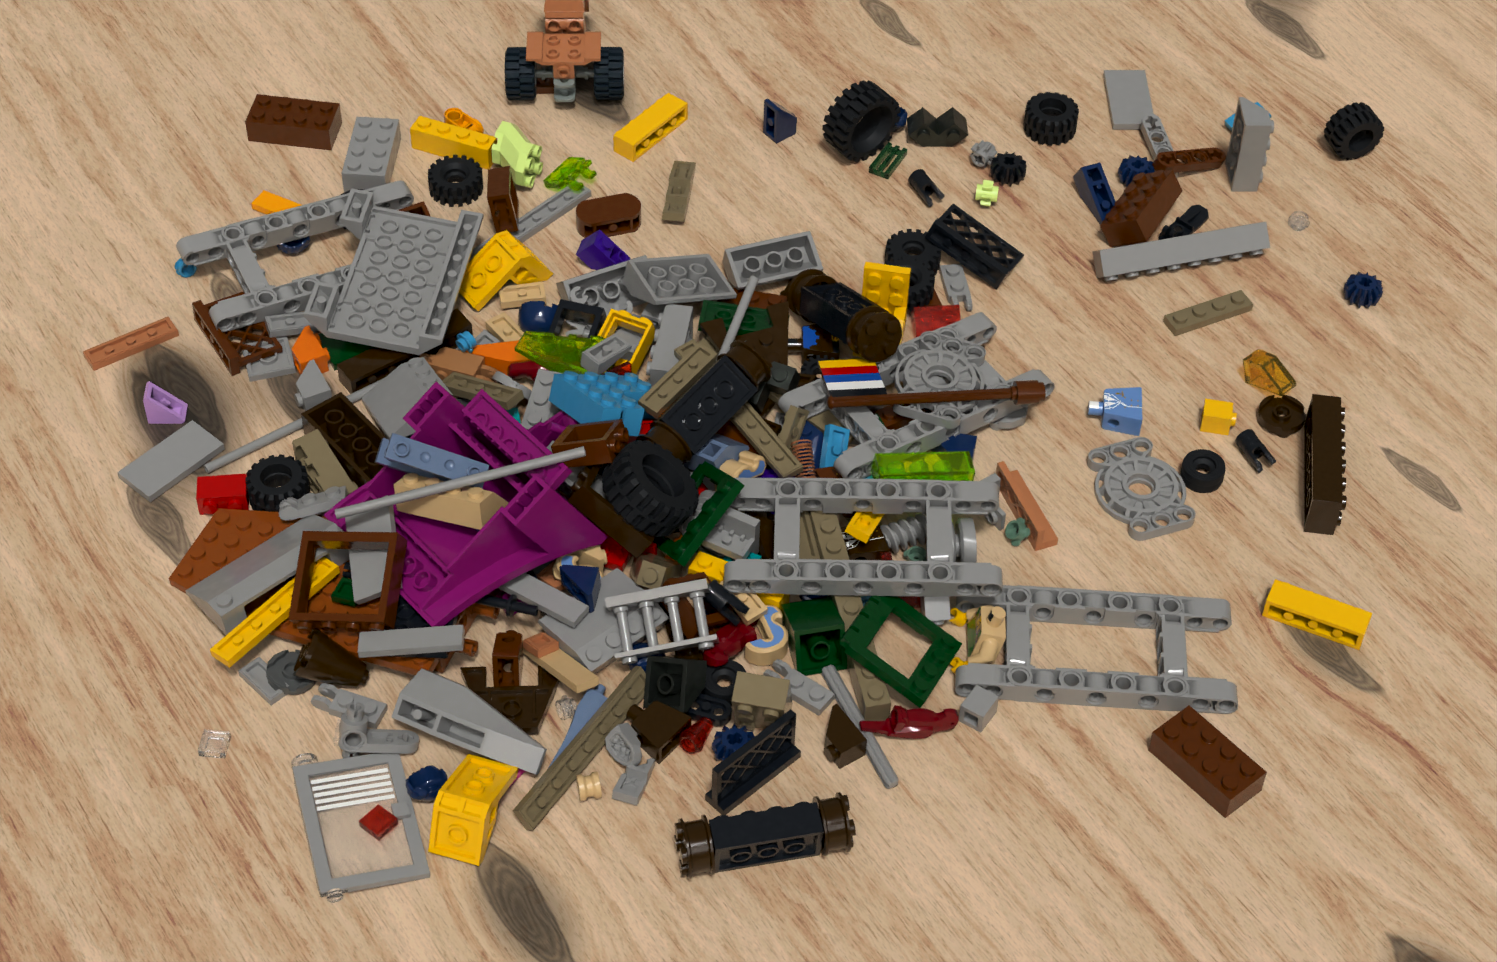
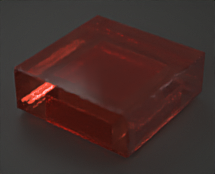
[359,804,398,841]

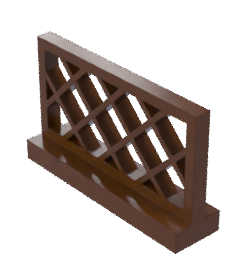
[192,291,283,376]

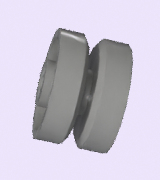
[952,517,977,563]

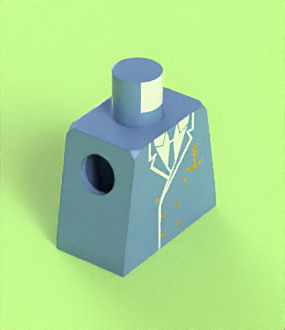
[1088,387,1142,436]

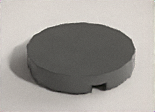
[266,650,317,695]

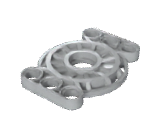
[893,331,986,429]
[1087,437,1196,541]

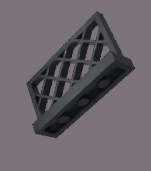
[925,203,1024,290]
[705,709,801,815]

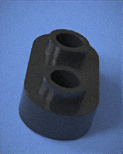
[682,693,732,726]

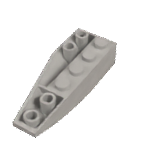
[392,668,547,774]

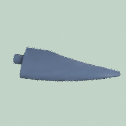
[548,684,608,768]

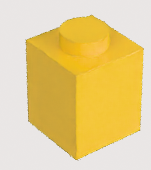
[1200,398,1237,435]

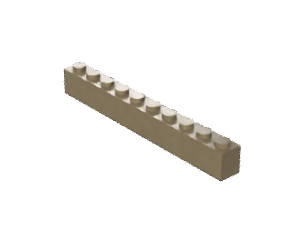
[808,511,891,721]

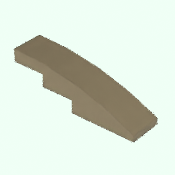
[662,161,696,222]

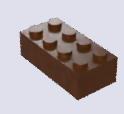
[245,94,342,150]
[1099,170,1183,247]
[1148,705,1267,818]

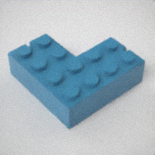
[548,371,654,436]

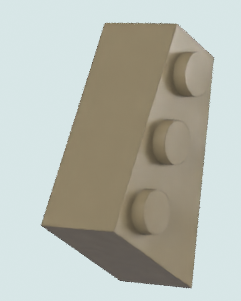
[292,429,358,495]

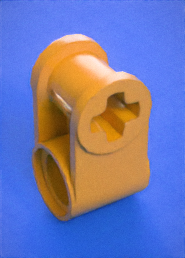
[444,108,484,133]

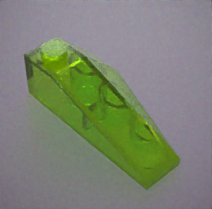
[514,331,615,375]

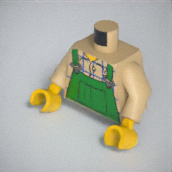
[949,605,1006,673]

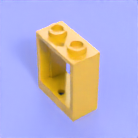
[592,309,655,375]

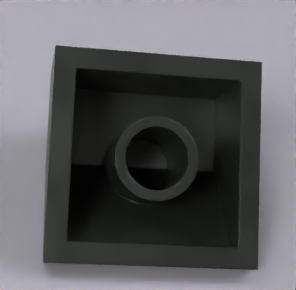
[643,656,707,713]

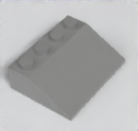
[622,254,737,305]
[361,357,453,440]
[538,568,669,674]

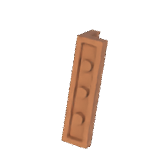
[996,461,1058,551]

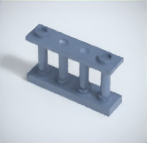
[374,433,489,488]

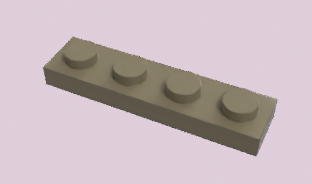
[1163,290,1253,336]
[638,342,718,419]
[442,372,524,410]

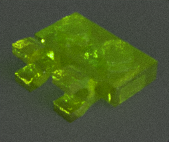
[543,157,597,191]

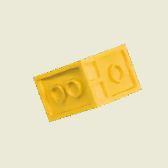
[459,230,553,312]
[853,262,911,357]
[428,754,518,866]

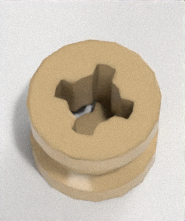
[576,771,602,801]

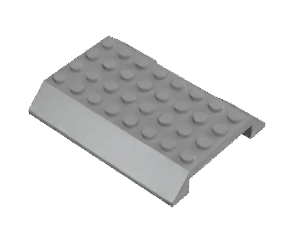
[304,188,484,355]

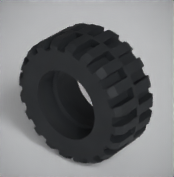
[602,440,699,537]

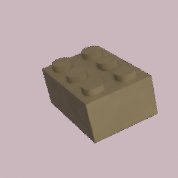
[731,671,793,730]

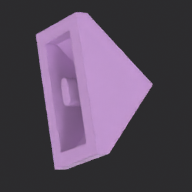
[143,381,188,424]

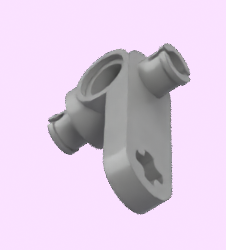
[338,702,419,758]

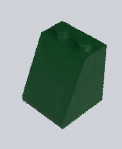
[781,597,847,676]

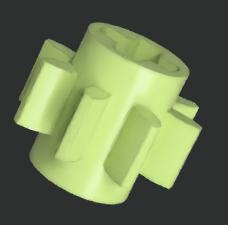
[975,180,999,207]

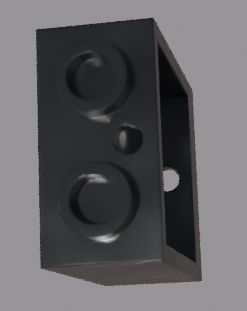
[543,299,607,363]

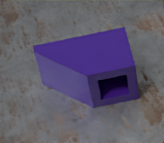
[576,229,630,270]

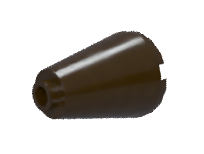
[293,628,369,688]

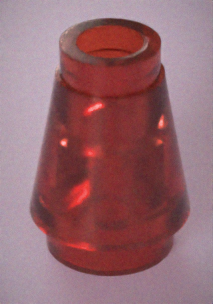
[679,717,713,754]

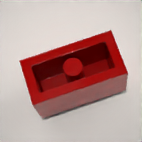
[196,473,249,515]

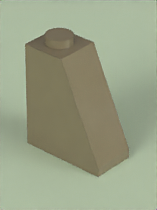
[630,551,683,589]

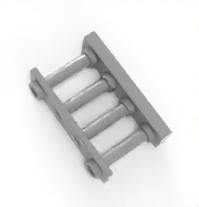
[605,578,719,665]

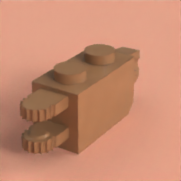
[419,347,498,382]

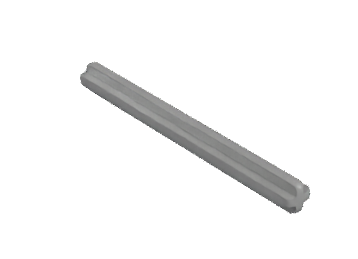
[822,664,899,789]

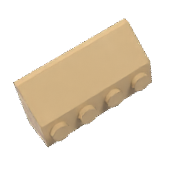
[394,473,509,530]

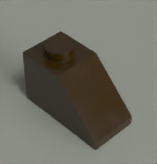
[824,704,867,769]

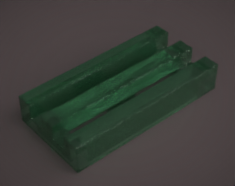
[869,142,907,179]

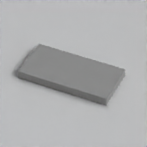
[1103,70,1154,130]
[117,420,225,502]
[345,495,403,605]

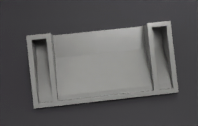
[185,514,350,635]

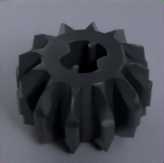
[990,151,1027,187]

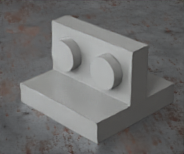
[701,507,760,559]

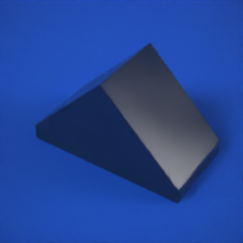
[559,565,601,613]

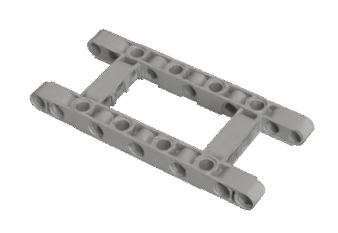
[176,181,414,332]
[778,312,1055,479]
[723,477,1003,597]
[955,585,1238,714]

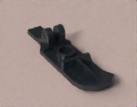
[1158,205,1209,240]

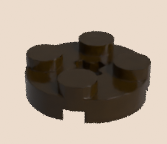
[1257,395,1306,438]

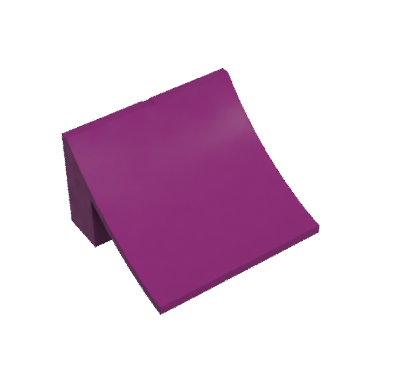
[324,382,608,627]

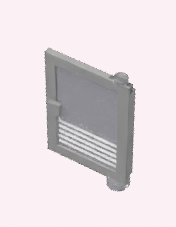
[291,753,430,903]

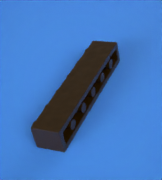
[337,308,473,394]

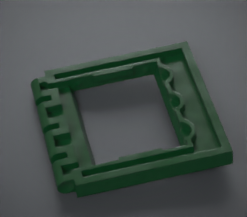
[653,461,745,567]
[839,596,962,708]

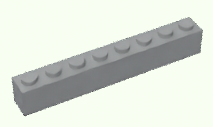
[1092,222,1270,281]

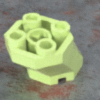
[491,121,543,188]

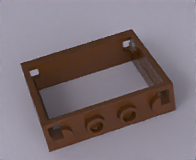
[288,531,408,632]

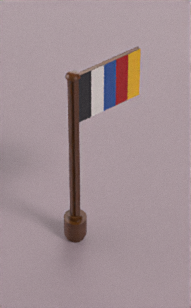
[818,359,1046,410]

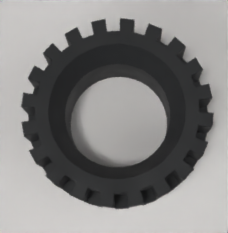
[822,80,901,162]

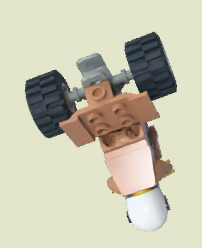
[505,0,624,102]

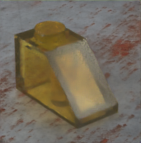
[1243,349,1297,396]

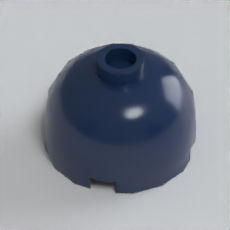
[518,301,558,343]

